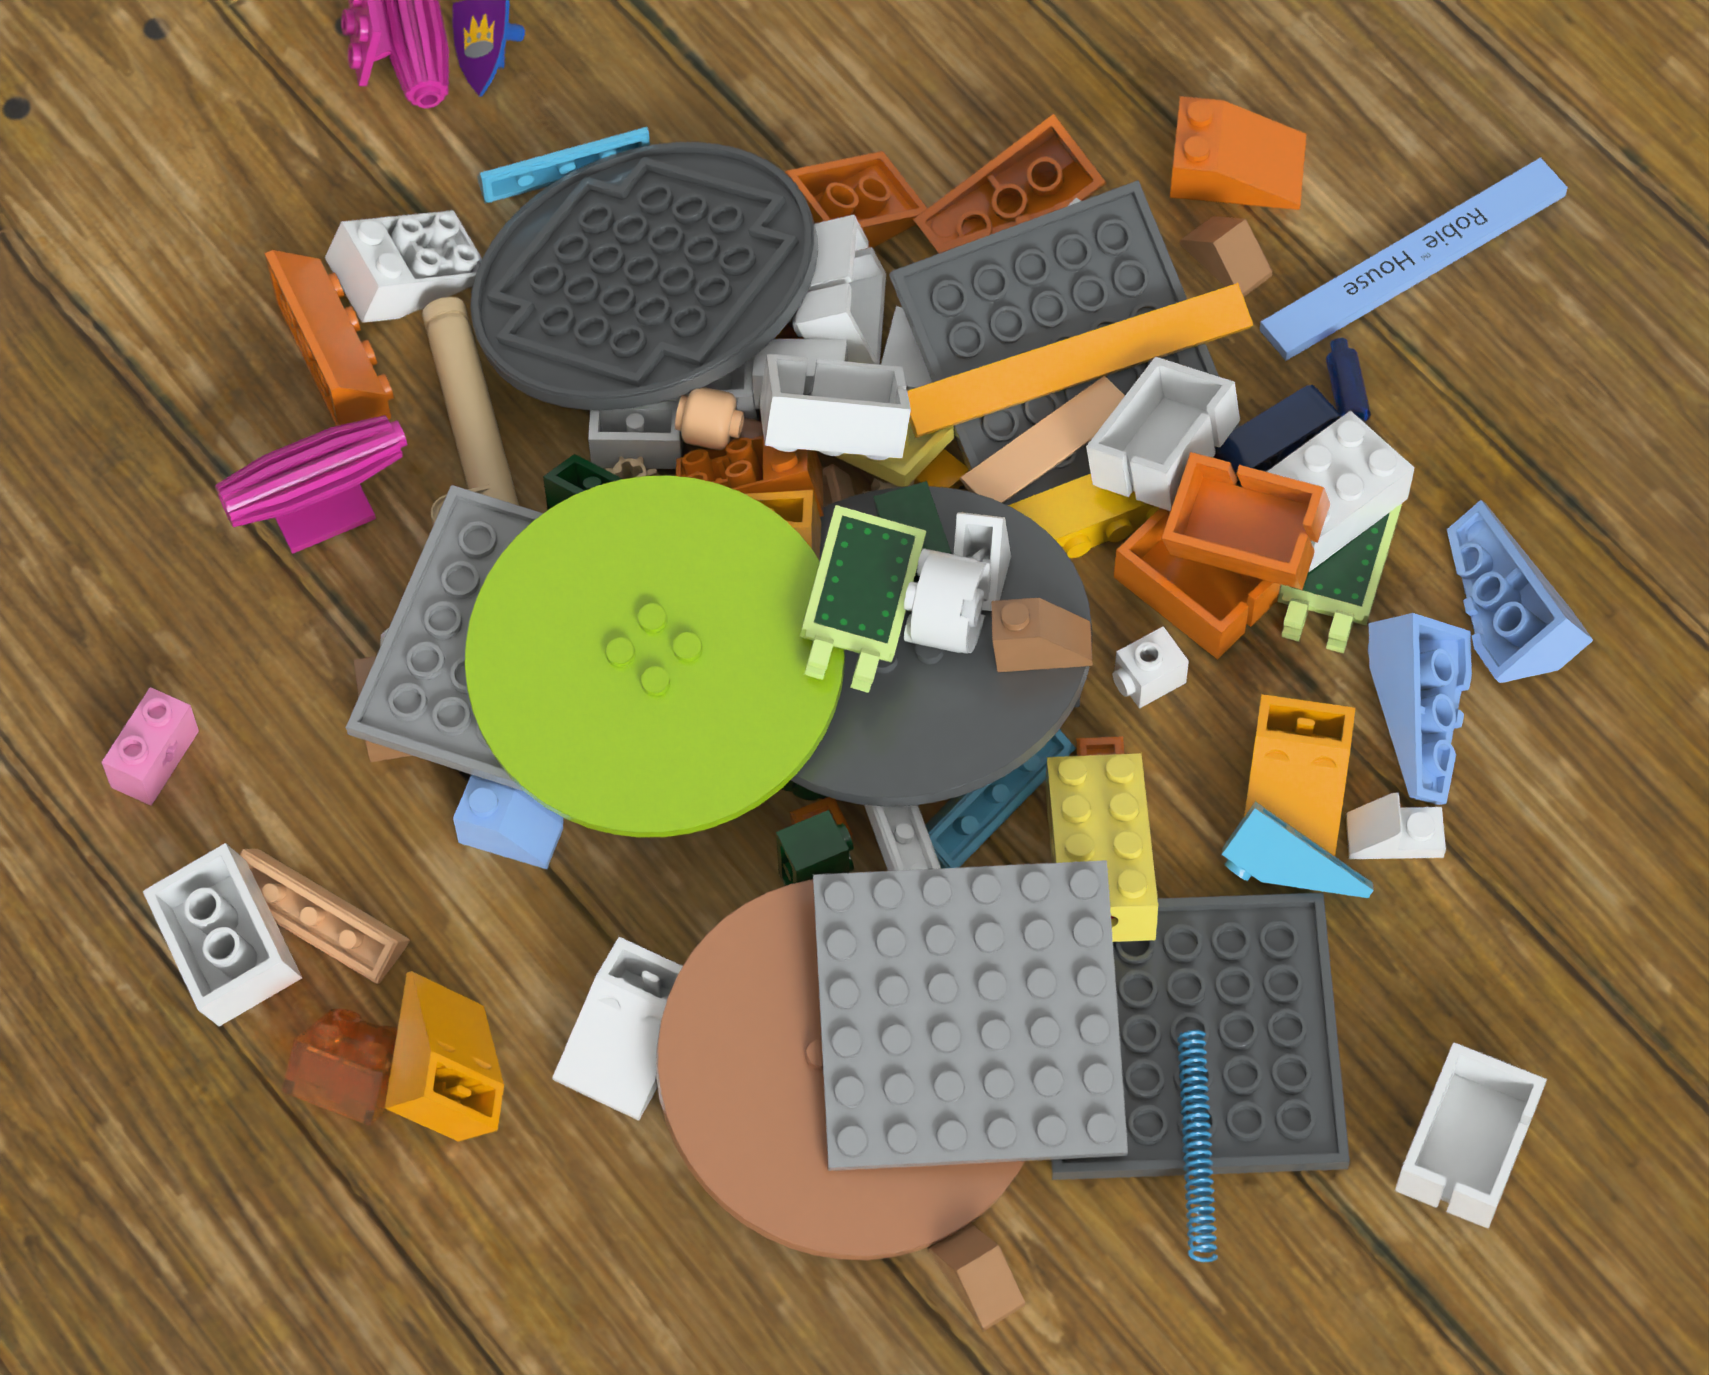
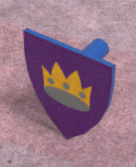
[453,0,525,96]

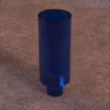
[1326,338,1371,422]

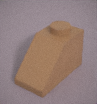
[991,598,1093,672]

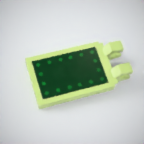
[1277,504,1402,654]
[800,505,926,693]

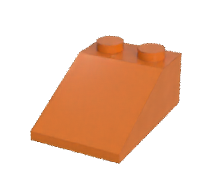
[1170,96,1307,210]
[785,151,928,251]

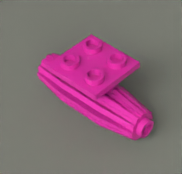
[341,0,449,108]
[215,415,407,554]

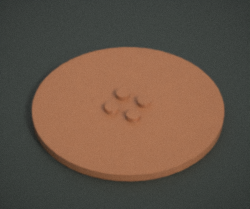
[656,880,1025,1260]

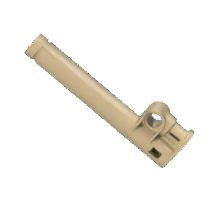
[422,297,519,526]

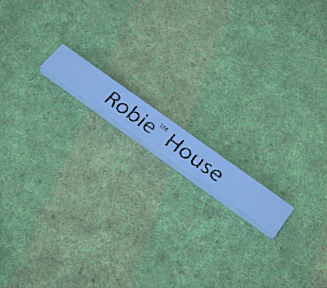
[1259,158,1568,361]

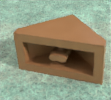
[1180,216,1272,297]
[929,1223,1025,1332]

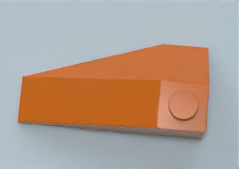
[913,114,1106,254]

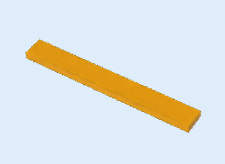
[907,283,1253,438]

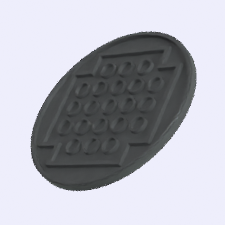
[471,142,818,410]
[791,486,1093,807]

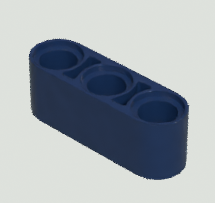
[1213,385,1342,487]

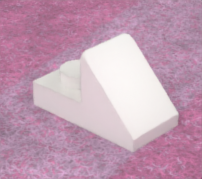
[1346,793,1446,859]

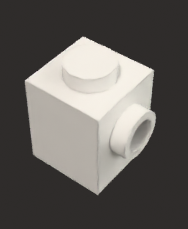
[1112,626,1189,709]

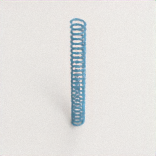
[1177,1030,1218,1262]

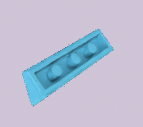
[477,127,650,203]
[925,729,1076,868]

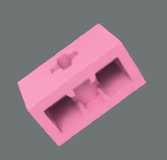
[102,687,199,806]

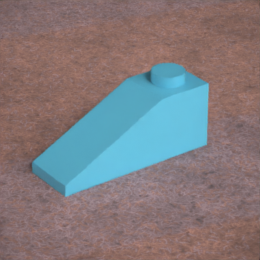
[1222,801,1374,898]

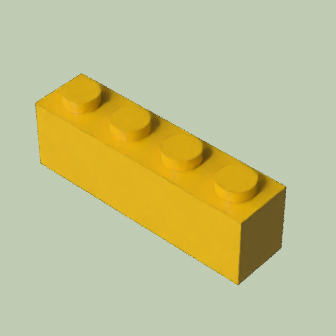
[1008,474,1159,558]

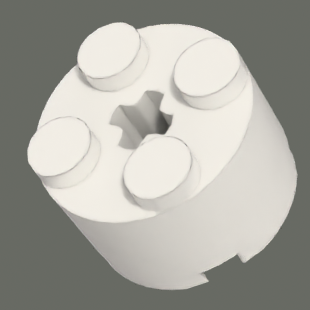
[904,548,991,654]

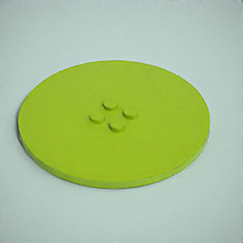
[465,476,845,837]

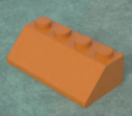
[265,250,394,426]

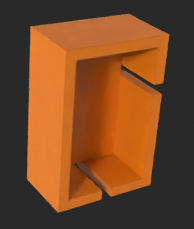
[1162,452,1330,590]
[1114,508,1281,660]

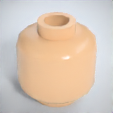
[675,387,744,450]

